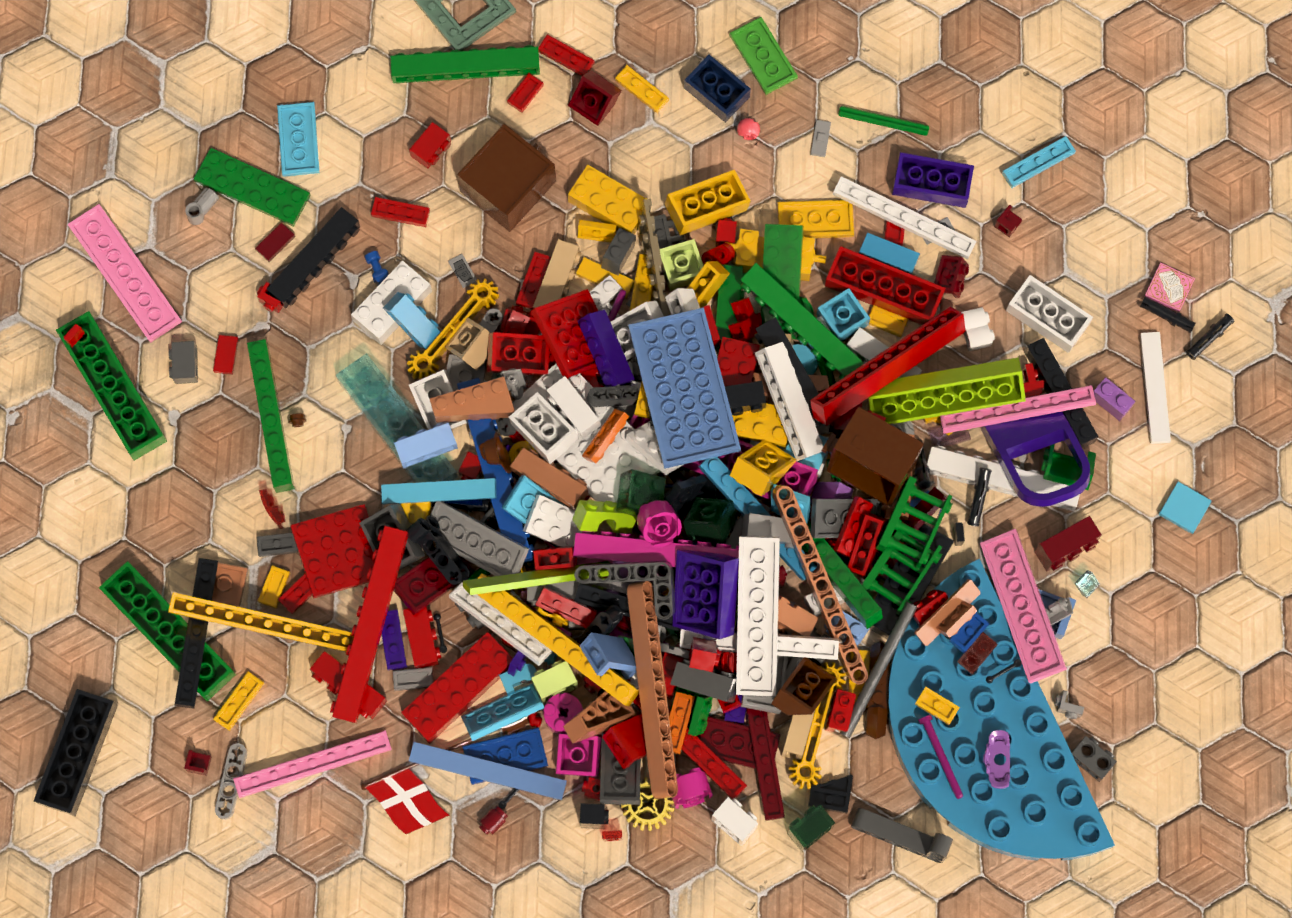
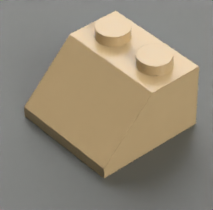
[445,318,490,371]

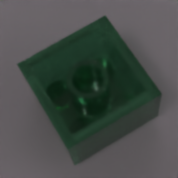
[616,469,666,517]
[683,497,737,544]
[787,804,835,853]

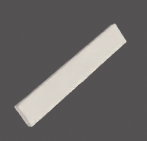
[1140,332,1171,444]
[449,582,552,666]

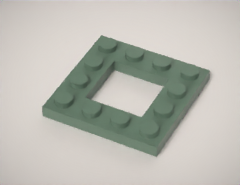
[414,0,516,51]

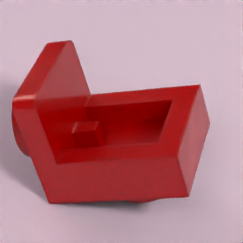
[257,282,282,313]

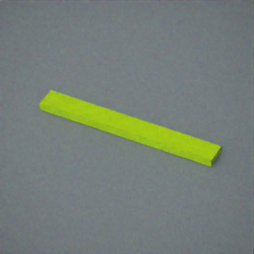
[463,561,610,595]

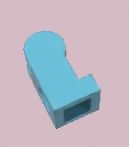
[499,664,537,695]

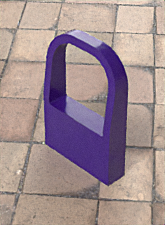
[981,411,1090,507]

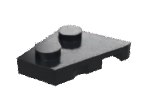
[808,775,853,814]

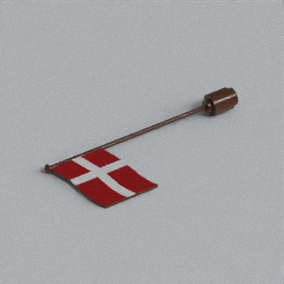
[361,716,529,835]

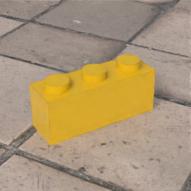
[687,261,730,308]

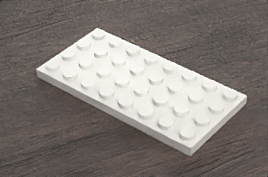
[512,364,660,503]

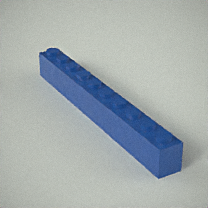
[457,378,534,565]

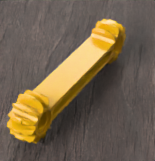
[407,278,499,380]
[788,662,846,789]

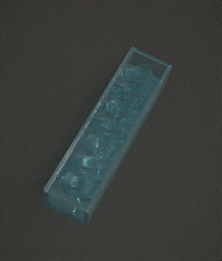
[335,353,458,483]

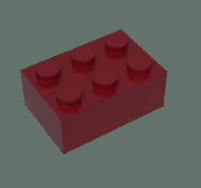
[1035,515,1102,572]

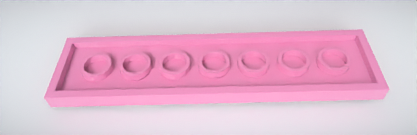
[68,204,182,343]
[980,529,1067,683]

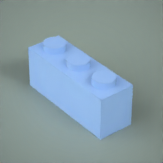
[394,422,458,469]

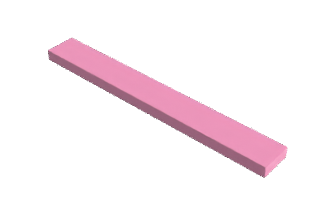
[940,385,1096,434]
[233,730,392,798]

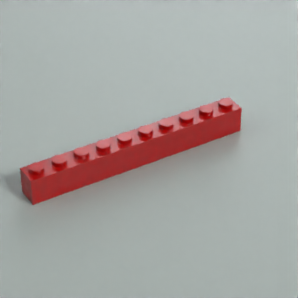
[810,307,966,426]
[330,526,409,724]

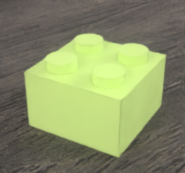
[660,239,703,291]
[531,660,578,705]

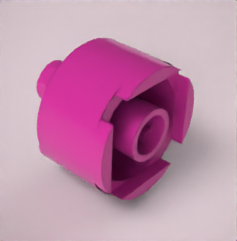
[637,501,682,547]
[544,693,583,735]
[672,768,713,809]

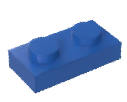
[949,612,990,654]

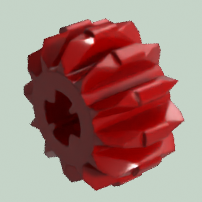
[715,651,737,673]

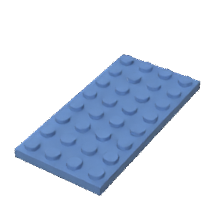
[628,308,741,469]

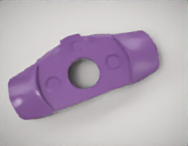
[983,730,1010,789]

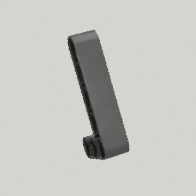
[574,561,675,620]
[851,808,953,863]

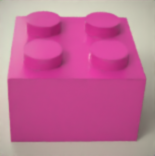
[556,734,601,777]

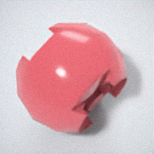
[737,118,760,140]

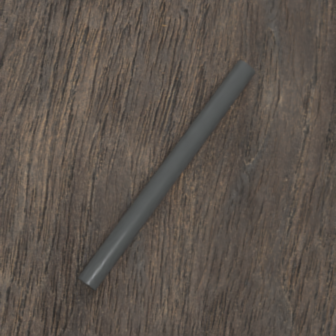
[840,602,917,738]

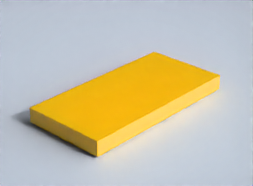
[777,200,854,238]

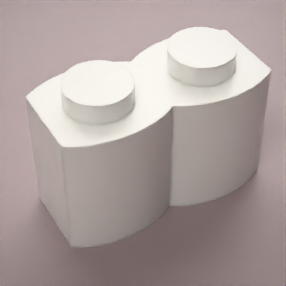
[961,307,995,351]

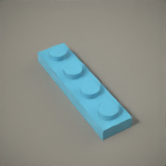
[1002,136,1076,188]

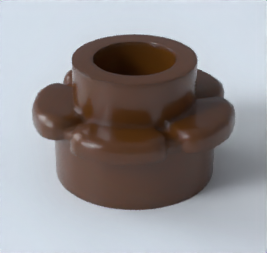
[288,413,307,427]

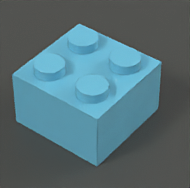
[816,288,870,342]

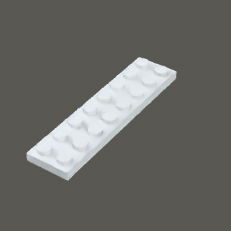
[736,536,780,696]

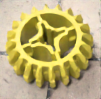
[621,777,674,831]

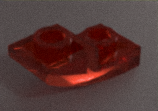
[259,489,286,529]
[957,632,998,675]

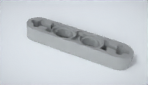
[215,743,247,820]

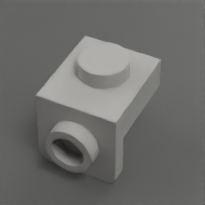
[1055,690,1084,719]

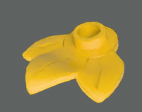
[535,607,568,628]

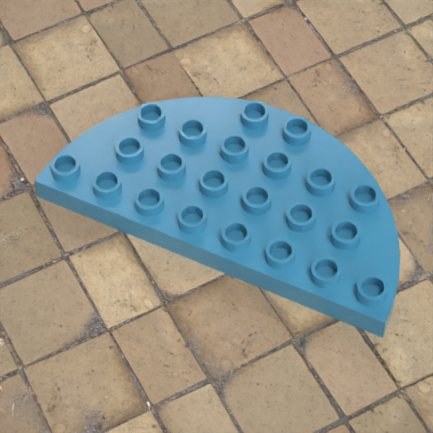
[888,558,1115,861]

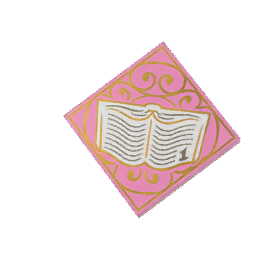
[1144,263,1195,312]

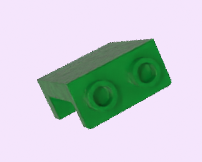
[1041,444,1096,490]

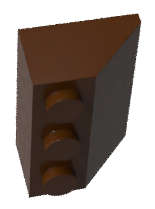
[771,657,837,715]

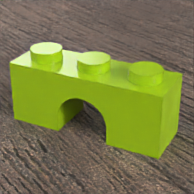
[572,500,638,533]

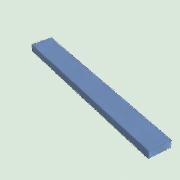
[409,742,567,801]

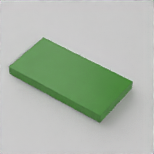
[729,17,798,95]

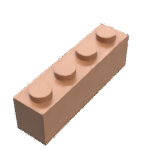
[510,448,589,511]

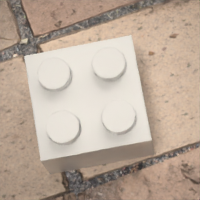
[711,797,758,846]

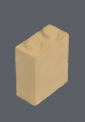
[781,711,815,762]

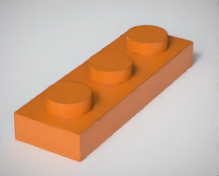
[582,409,629,464]
[669,692,695,755]

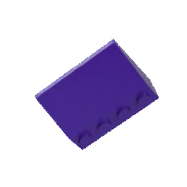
[673,549,739,639]

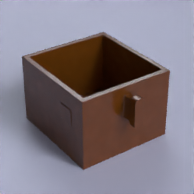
[457,124,556,232]
[821,407,924,508]

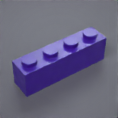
[578,310,635,387]

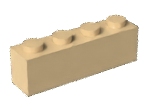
[533,239,582,309]

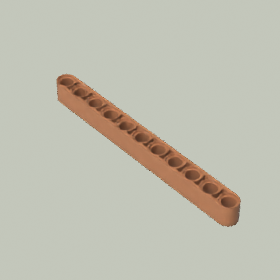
[772,485,868,684]
[627,581,678,799]

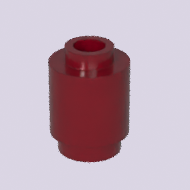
[479,805,508,835]

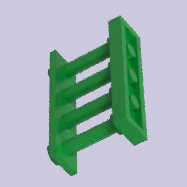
[876,476,953,569]
[862,522,943,615]

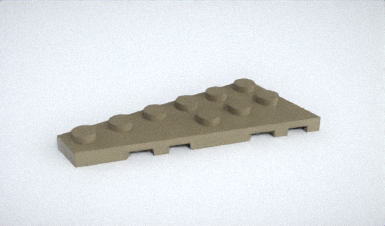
[638,199,670,317]

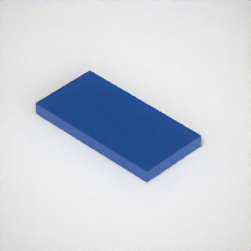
[462,727,548,785]

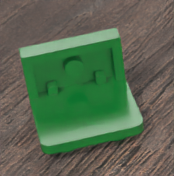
[670,686,713,736]

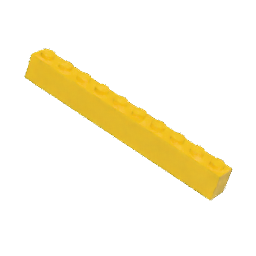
[477,573,639,706]
[168,593,354,652]

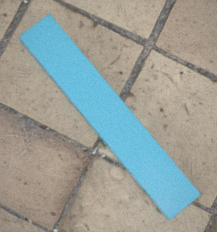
[381,478,497,505]

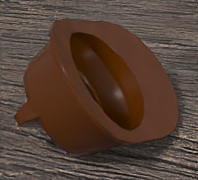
[479,432,512,473]

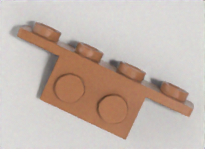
[914,579,981,646]

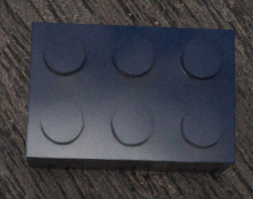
[684,55,751,123]

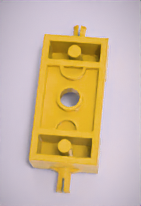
[725,229,826,281]

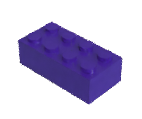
[892,152,974,208]

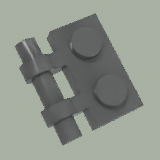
[653,214,686,249]

